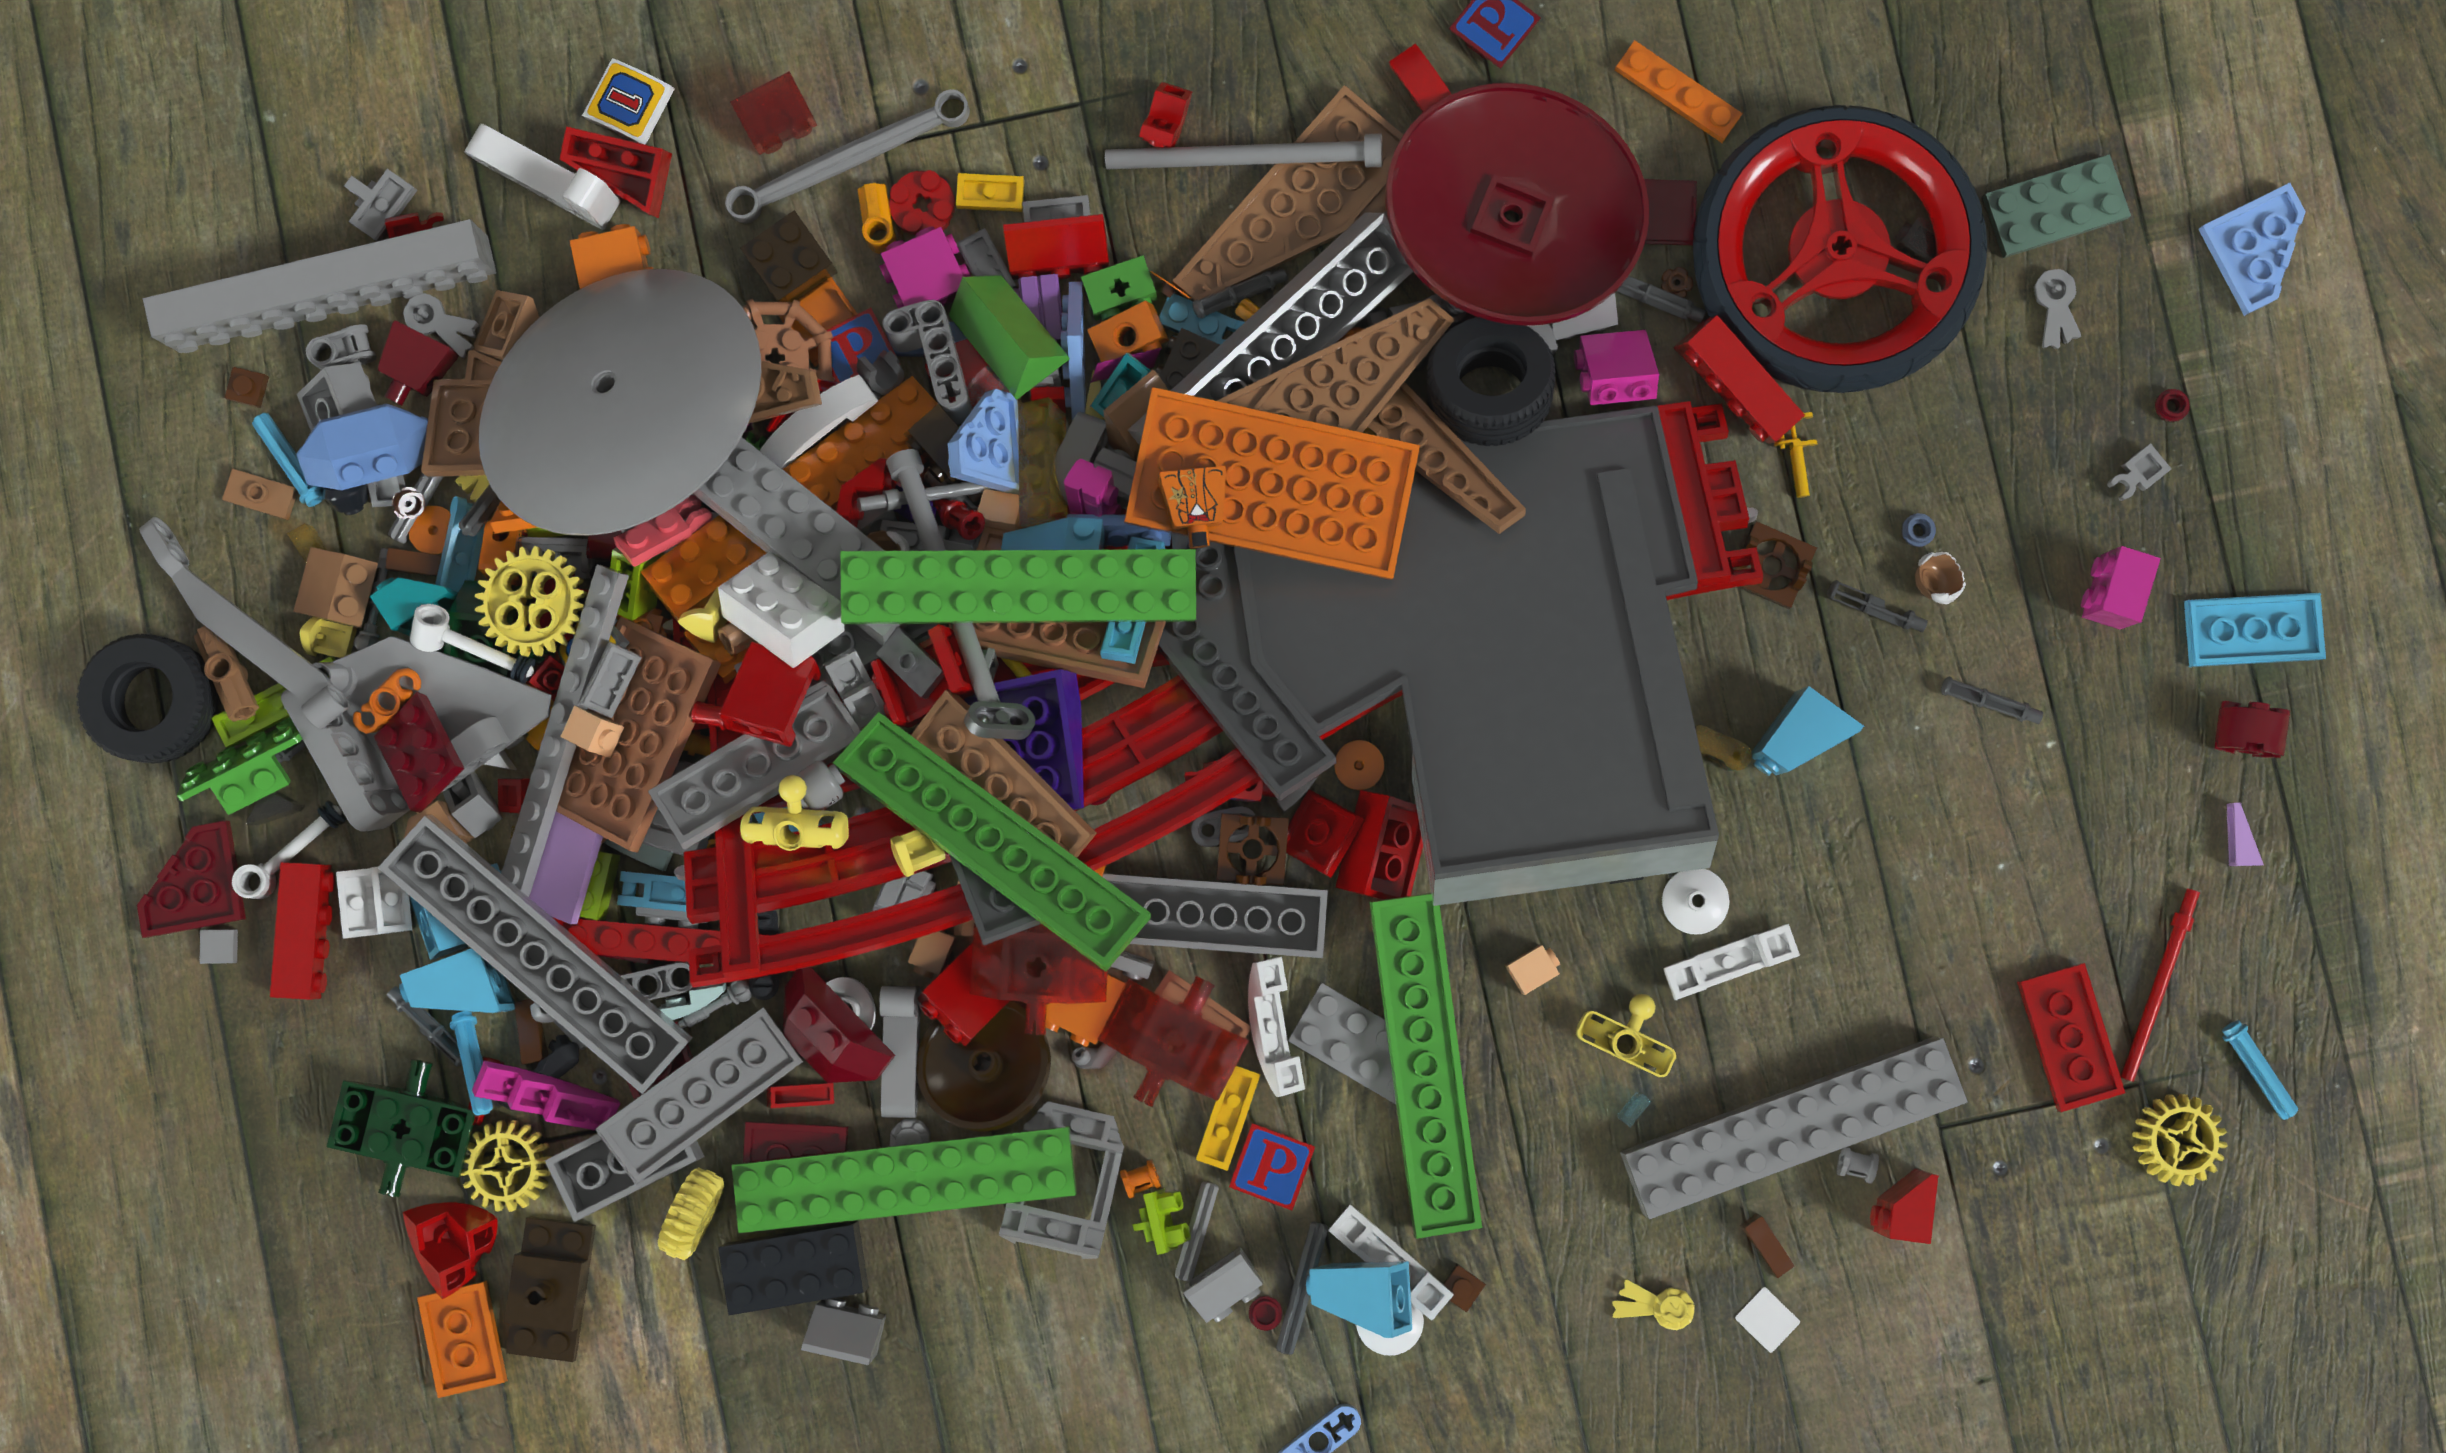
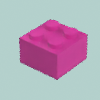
[2081,546,2161,630]

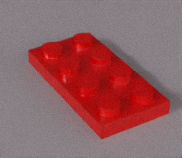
[2017,963,2125,1112]

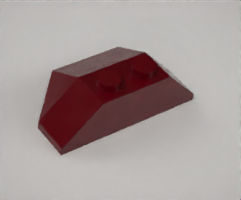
[783,967,896,1083]

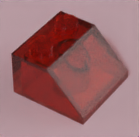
[730,71,817,155]

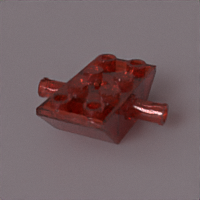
[970,924,1108,1035]
[1097,975,1249,1107]

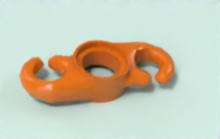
[353,668,421,734]

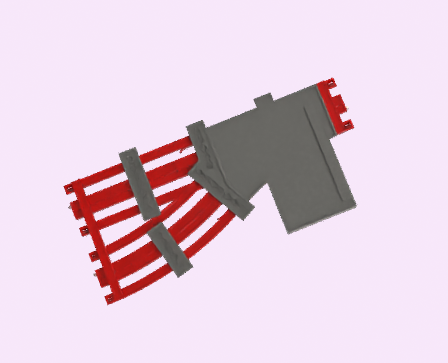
[663,401,1764,988]

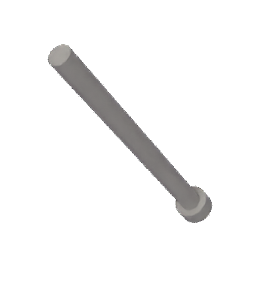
[1105,133,1383,170]
[886,449,1000,702]

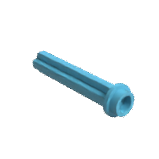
[252,413,324,507]
[449,1011,493,1116]
[2222,1020,2298,1120]

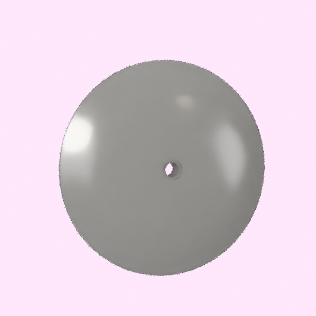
[479,269,761,535]

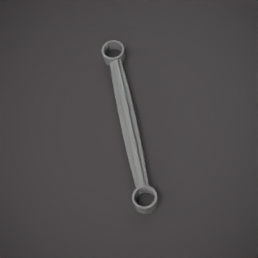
[725,89,970,224]

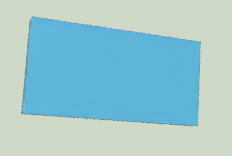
[2184,593,2326,667]

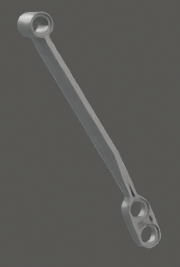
[139,517,350,729]

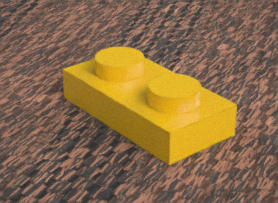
[956,173,1024,212]

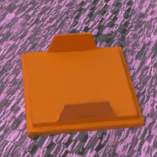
[778,277,858,367]

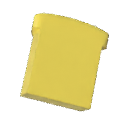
[678,586,728,643]
[300,617,357,658]
[890,830,945,877]

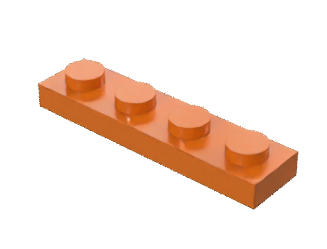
[1614,40,1743,143]

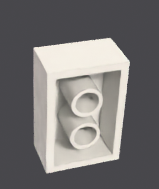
[718,551,844,668]

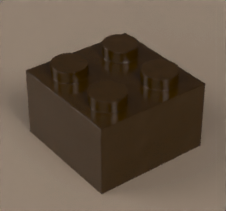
[740,210,838,302]

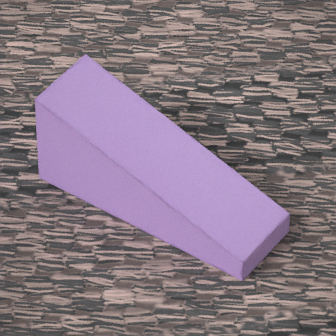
[2227,803,2264,866]

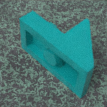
[1090,353,1151,418]

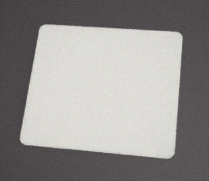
[1735,1287,1800,1353]

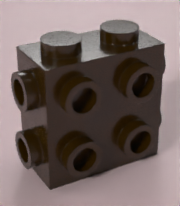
[1156,328,1220,391]

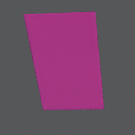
[1090,348,1161,383]

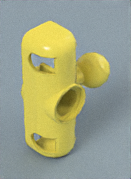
[740,775,849,851]
[1576,994,1676,1077]

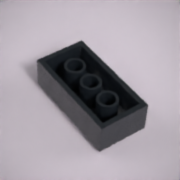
[718,1221,869,1316]

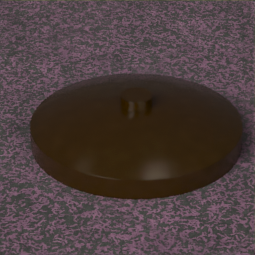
[916,1001,1051,1132]

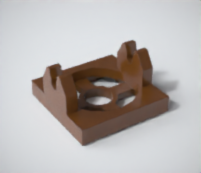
[1733,521,1817,609]
[1216,813,1289,886]

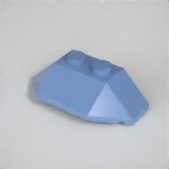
[297,404,428,490]

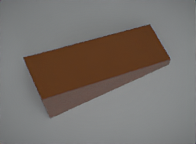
[385,548,441,577]
[514,999,548,1065]
[1740,1213,1795,1278]

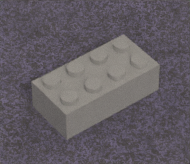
[545,1134,705,1222]

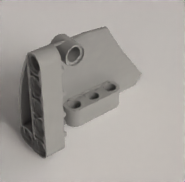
[281,636,551,832]

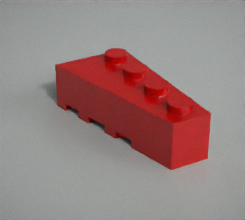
[1673,315,1805,444]

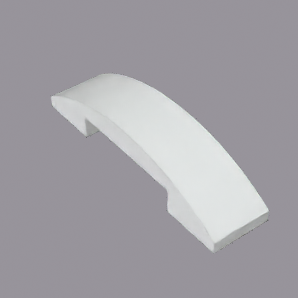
[760,375,878,469]
[1663,924,1800,1000]
[1248,957,1305,1097]
[1328,1204,1454,1321]

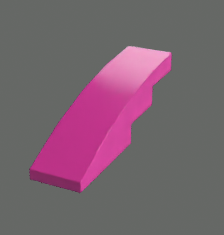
[472,1061,620,1130]

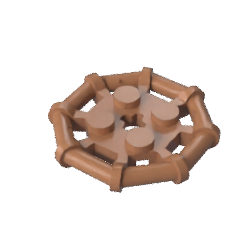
[743,299,835,382]

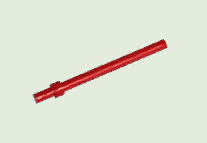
[2121,888,2200,1082]

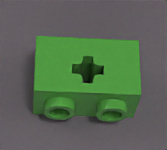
[1081,255,1157,321]

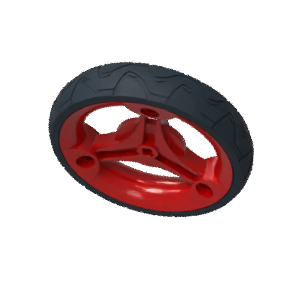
[1693,105,1987,393]

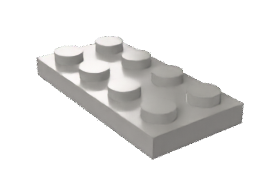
[1288,983,1396,1104]

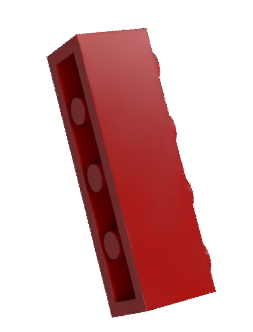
[270,862,335,1000]

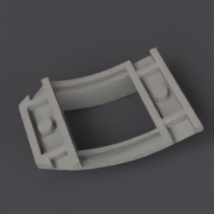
[999,1101,1124,1259]

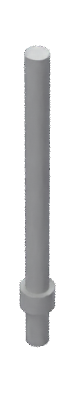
[857,469,1049,512]

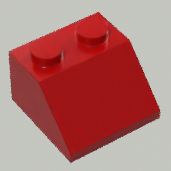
[1870,1169,1939,1244]

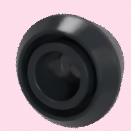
[322,484,368,515]

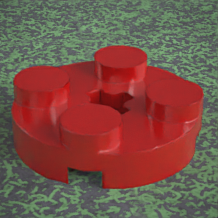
[889,170,956,236]

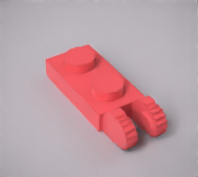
[614,495,713,567]

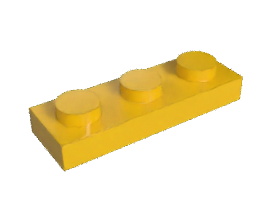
[1196,1063,1261,1171]

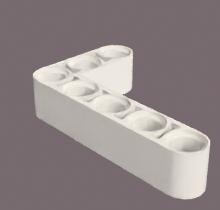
[464,124,621,230]

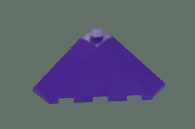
[964,669,1084,810]

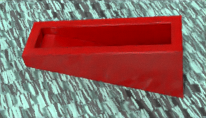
[766,1083,834,1108]

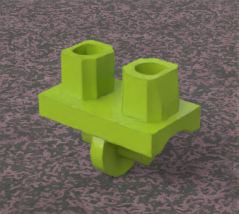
[1132,1188,1191,1255]

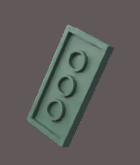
[1982,154,2131,258]

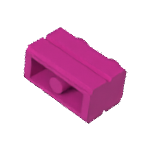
[1064,458,1122,517]

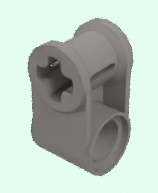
[306,324,377,370]

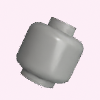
[796,761,845,811]

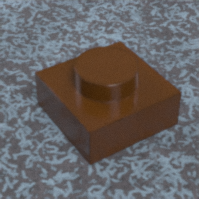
[224,367,269,408]
[1443,1264,1486,1313]

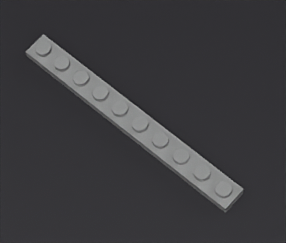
[501,564,629,897]

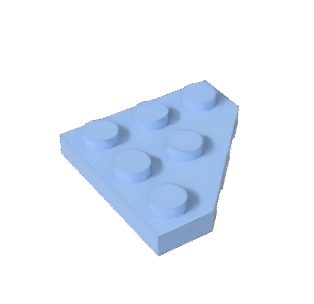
[2198,183,2306,316]
[1061,281,1086,420]
[948,389,1026,494]

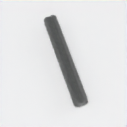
[1276,1221,1328,1355]

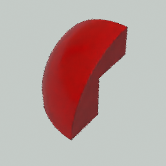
[403,1202,498,1299]

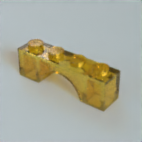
[1018,397,1067,528]

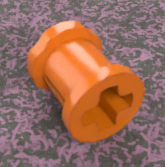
[1120,1159,1162,1199]

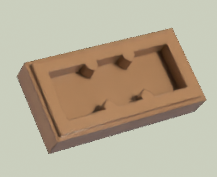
[222,468,298,521]

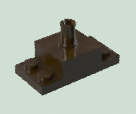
[504,1216,596,1362]

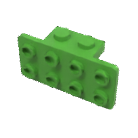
[176,717,302,815]

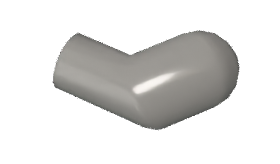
[1072,1035,1122,1069]

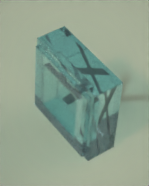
[1617,1092,1652,1128]

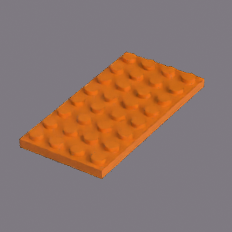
[1124,387,1420,580]

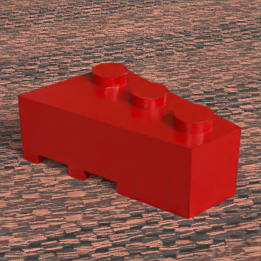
[560,126,672,218]

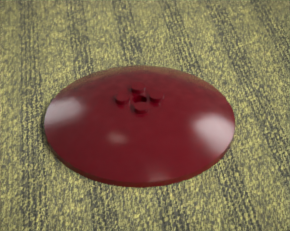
[1385,83,1649,326]

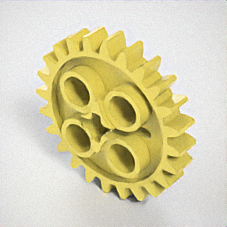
[475,546,587,657]

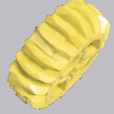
[2132,1094,2228,1186]
[461,1120,552,1212]
[658,1167,724,1260]

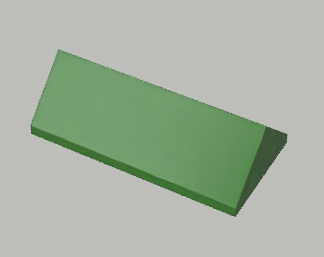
[949,275,1070,400]

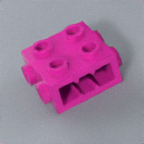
[879,227,971,308]
[1574,330,1659,405]

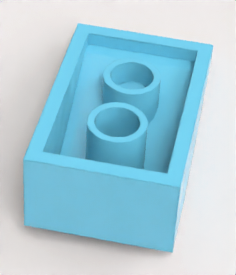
[1001,517,1105,550]

